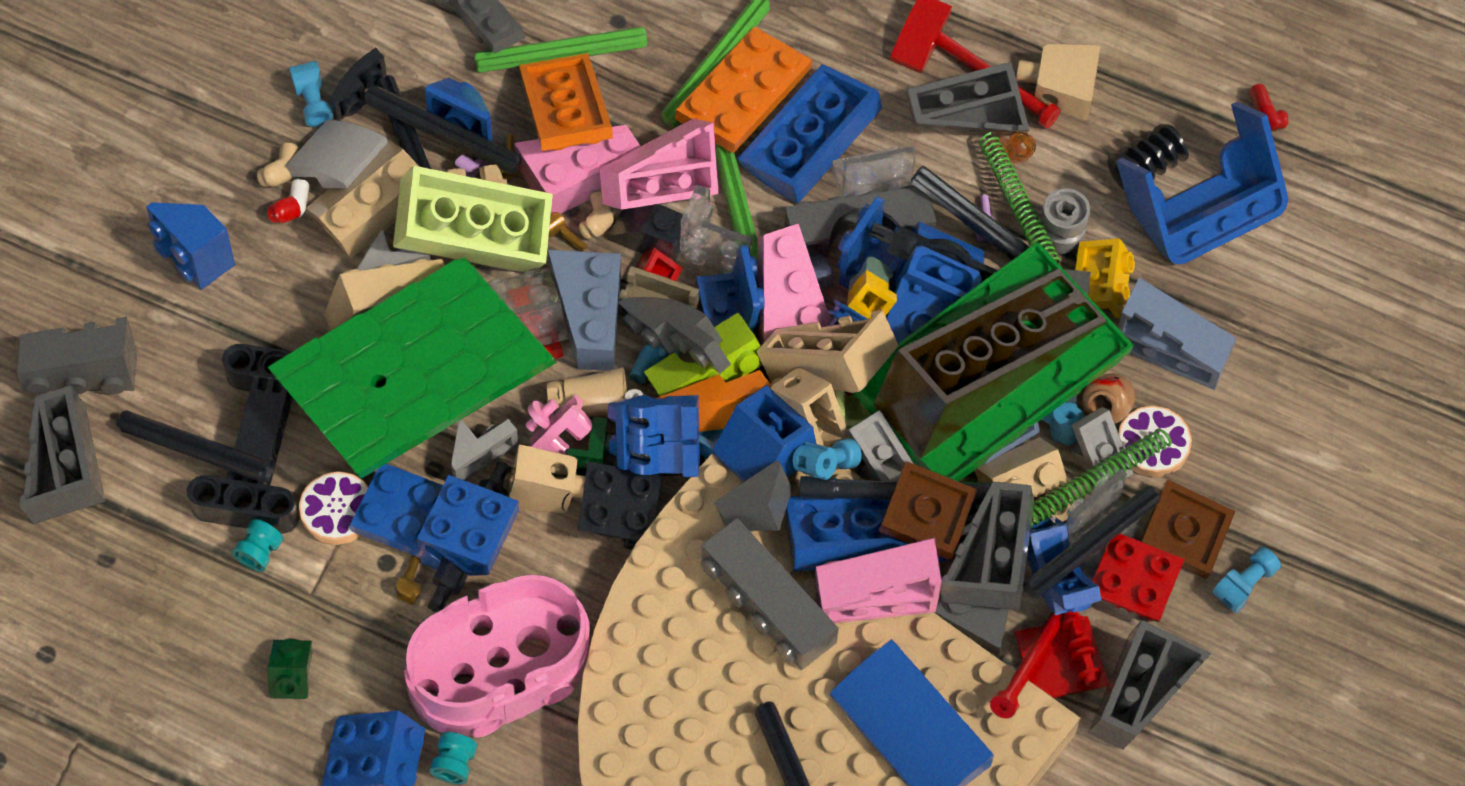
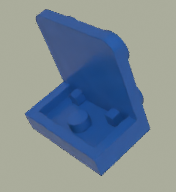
[837,196,901,289]
[695,245,765,334]
[322,710,425,786]

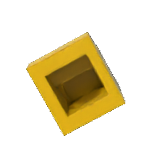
[847,257,897,319]

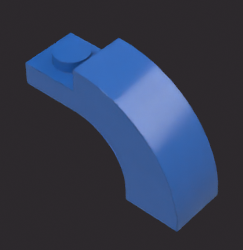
[1027,516,1101,615]

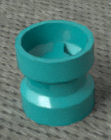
[231,519,284,572]
[429,732,478,785]

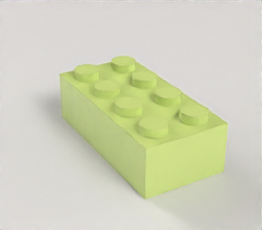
[393,166,553,274]

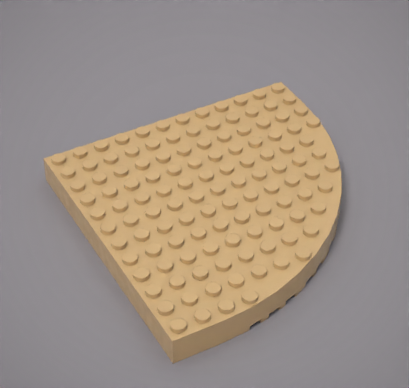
[578,454,1080,786]

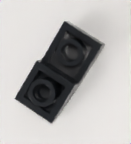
[330,47,387,121]

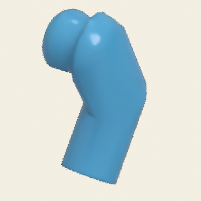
[629,345,679,384]

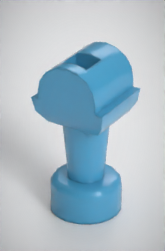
[289,60,333,127]
[1042,402,1085,445]
[793,438,862,480]
[1212,546,1281,614]

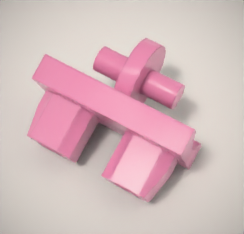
[526,394,592,455]

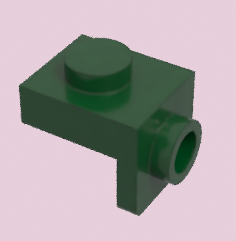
[565,417,615,476]
[268,638,313,699]

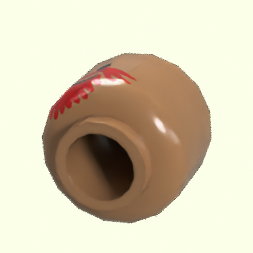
[1082,373,1136,424]

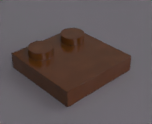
[879,461,977,560]
[1140,479,1236,579]

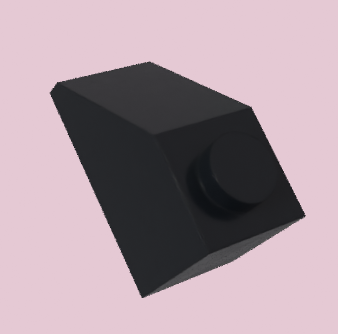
[608,204,688,262]

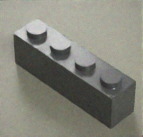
[700,518,839,671]

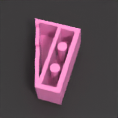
[600,118,718,210]
[514,125,641,214]
[757,223,831,346]
[814,538,942,623]

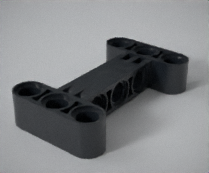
[187,344,299,534]

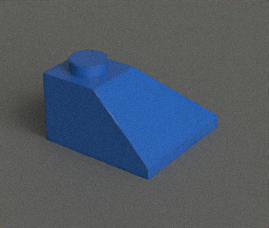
[425,78,493,141]

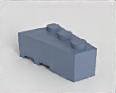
[548,250,621,371]
[1118,277,1236,390]

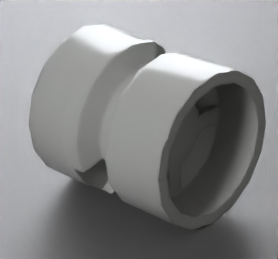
[1038,188,1090,254]

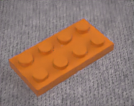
[675,26,813,153]
[519,53,613,151]

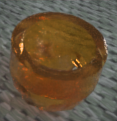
[1006,132,1036,163]

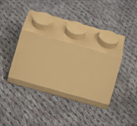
[306,140,419,259]

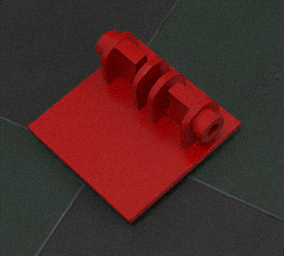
[1093,534,1185,623]
[1014,612,1109,698]

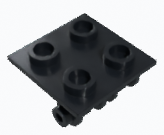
[577,461,662,550]

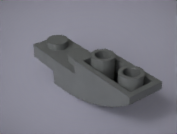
[449,0,525,54]
[618,297,731,374]

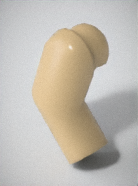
[257,143,298,187]
[579,190,614,239]

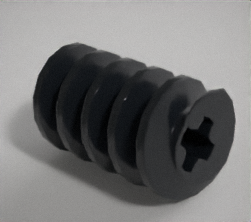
[1107,124,1189,190]

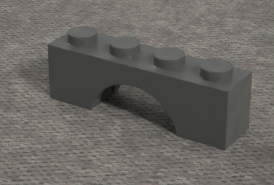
[785,185,937,257]

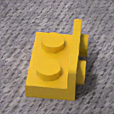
[1075,238,1135,318]

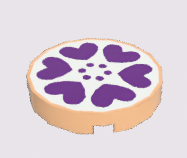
[1118,406,1192,478]
[299,471,369,545]

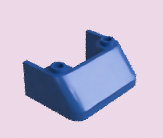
[1116,102,1288,264]

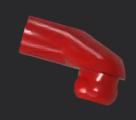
[1249,84,1289,131]

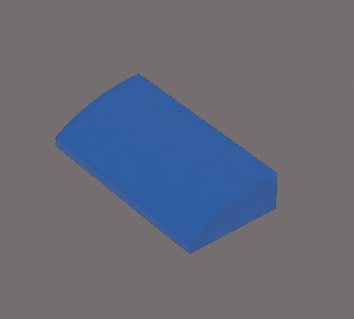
[737,64,882,203]
[785,496,947,572]
[830,639,994,786]

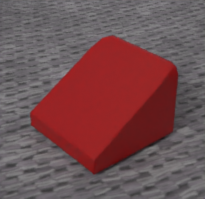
[635,248,683,281]

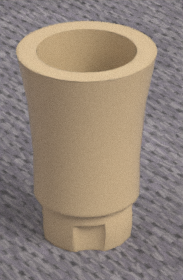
[547,367,627,417]

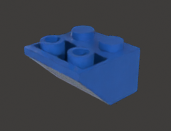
[146,202,235,290]
[713,385,816,482]

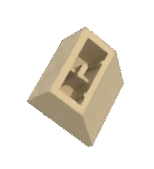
[975,437,1078,522]

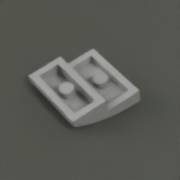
[285,120,388,189]

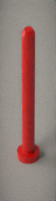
[936,31,1061,129]
[990,612,1067,719]

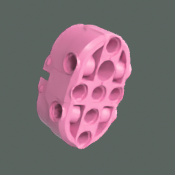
[404,575,590,738]

